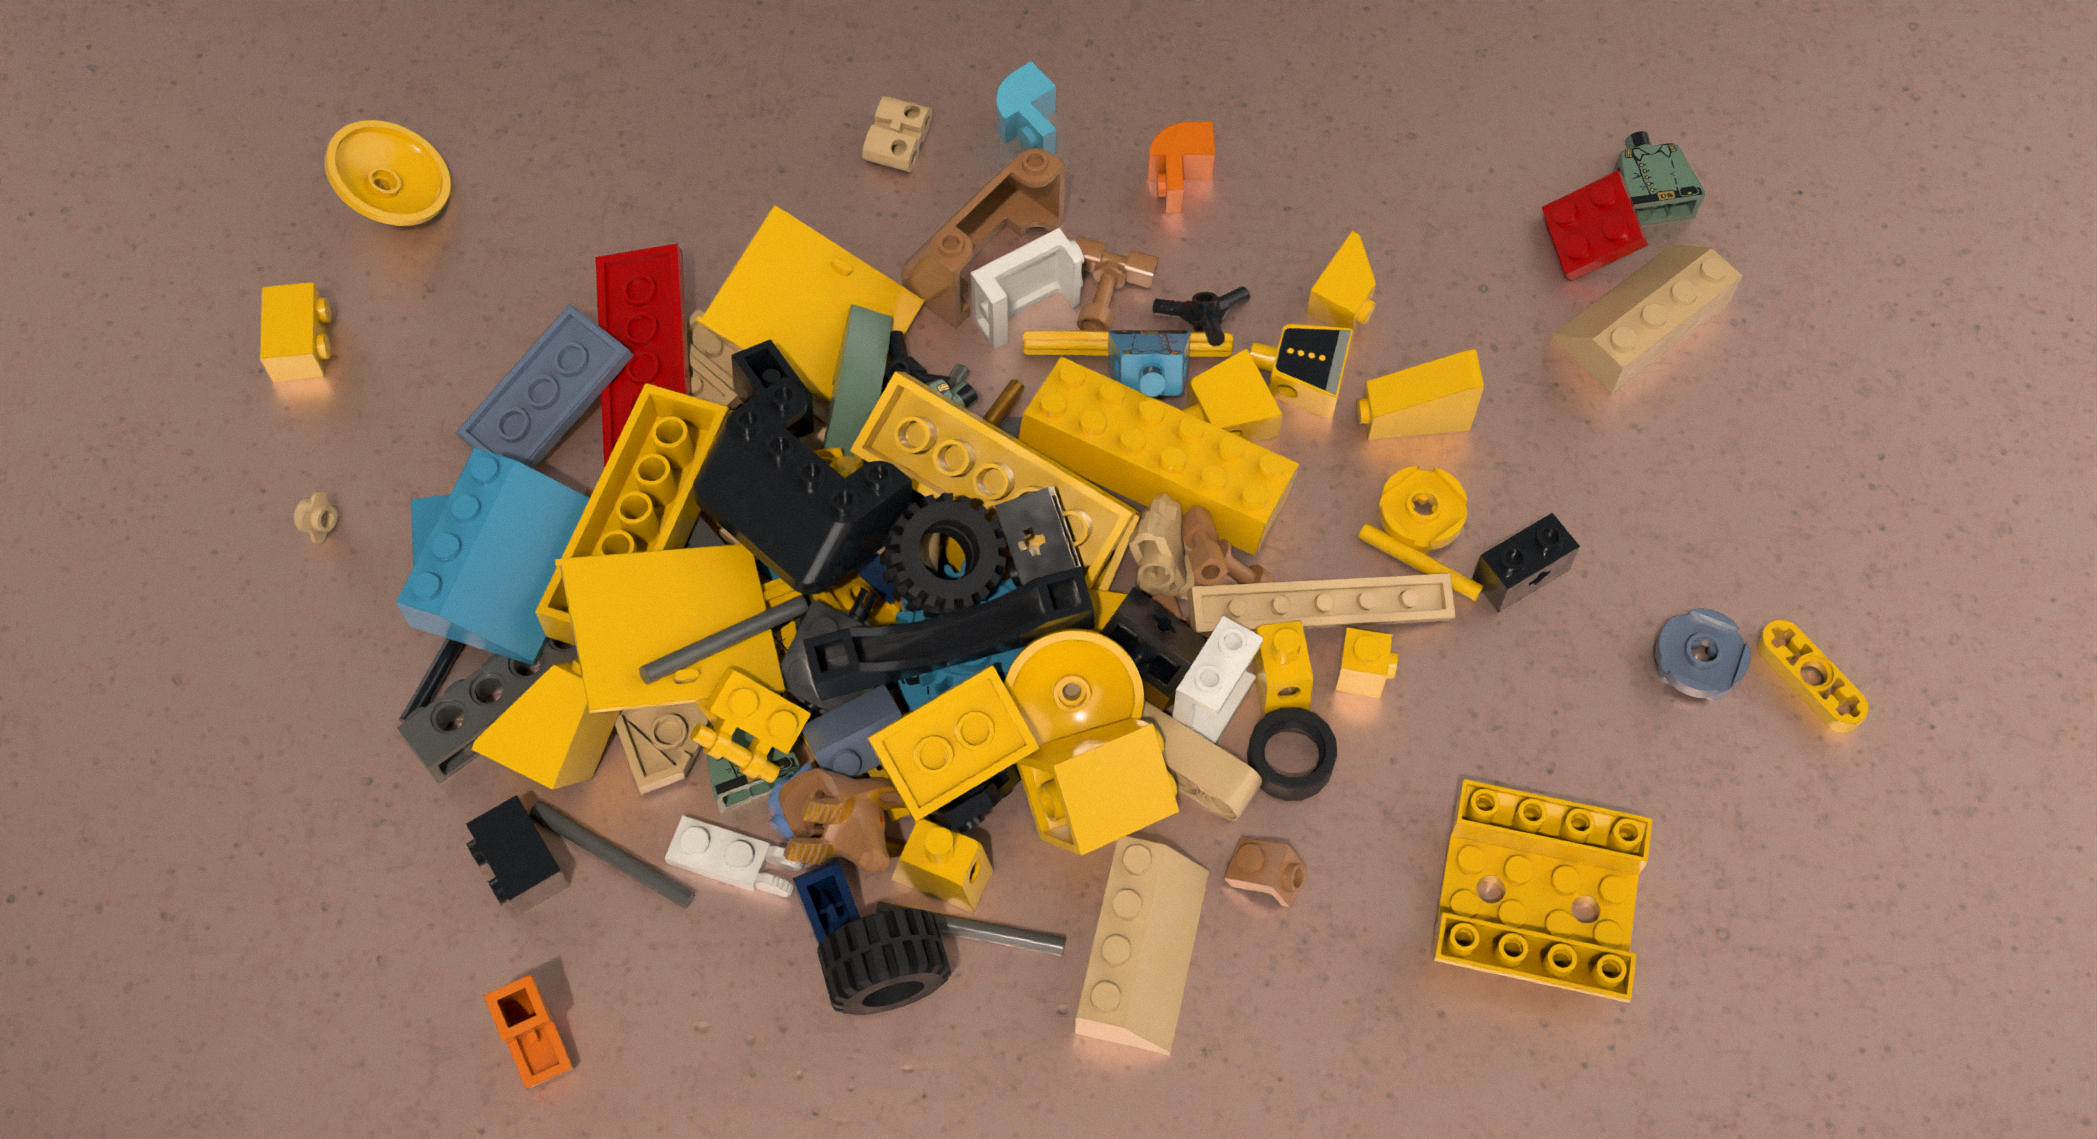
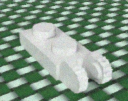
[665,815,803,898]

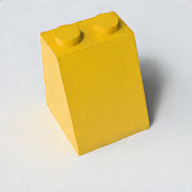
[471,658,620,790]
[1016,718,1179,856]

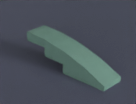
[822,304,892,463]

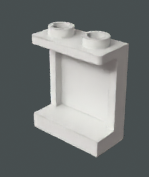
[970,228,1084,350]
[1172,616,1263,745]

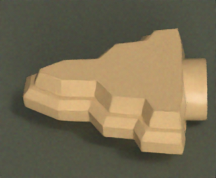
[1128,493,1186,597]

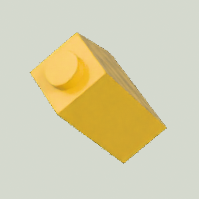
[1356,349,1484,440]

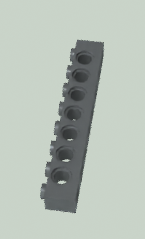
[397,515,726,785]

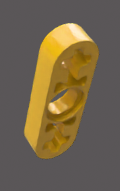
[1757,619,1869,733]

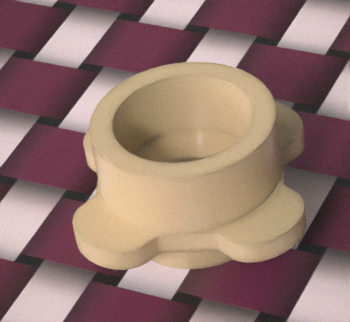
[294,491,339,544]

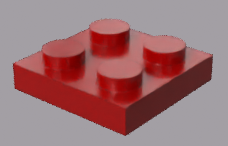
[1542,170,1648,281]

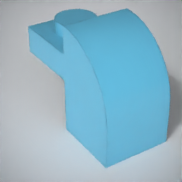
[996,61,1056,155]

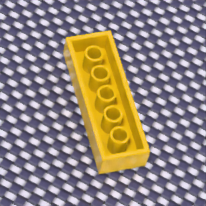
[1018,356,1299,556]
[850,371,1137,590]
[535,383,730,646]

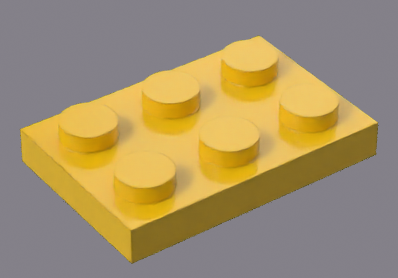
[866,665,1040,822]

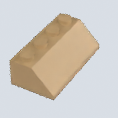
[1552,245,1743,394]
[1075,836,1209,1055]

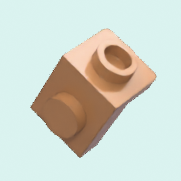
[1224,837,1307,907]

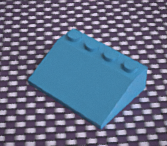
[396,448,590,666]

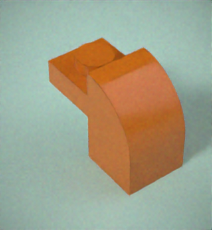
[1147,121,1215,214]
[483,974,574,1090]

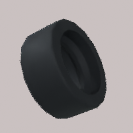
[1247,708,1338,801]

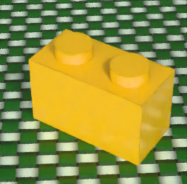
[260,282,331,382]

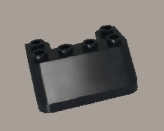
[694,376,912,595]

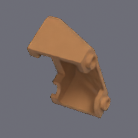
[901,148,1065,329]

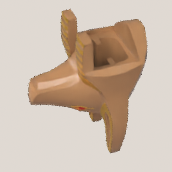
[778,768,906,872]

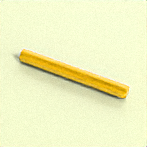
[1023,330,1233,357]

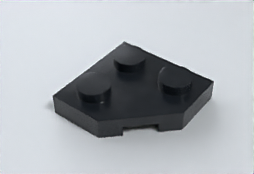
[928,764,1022,832]

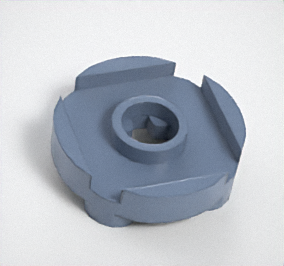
[1655,608,1751,700]

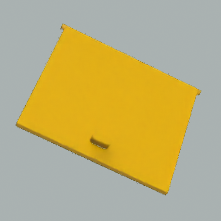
[695,205,924,404]
[554,544,785,713]

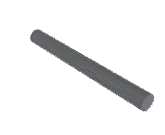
[639,595,808,684]
[529,801,695,909]
[876,902,1066,956]

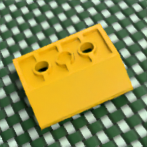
[1434,779,1653,1003]

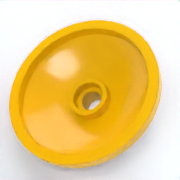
[324,120,451,226]
[1004,628,1144,745]

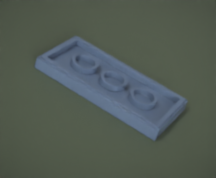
[455,304,634,469]

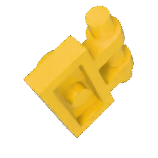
[690,667,811,783]

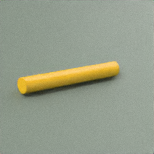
[1358,523,1484,601]

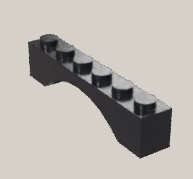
[803,566,1095,701]

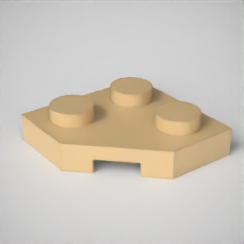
[615,702,711,795]

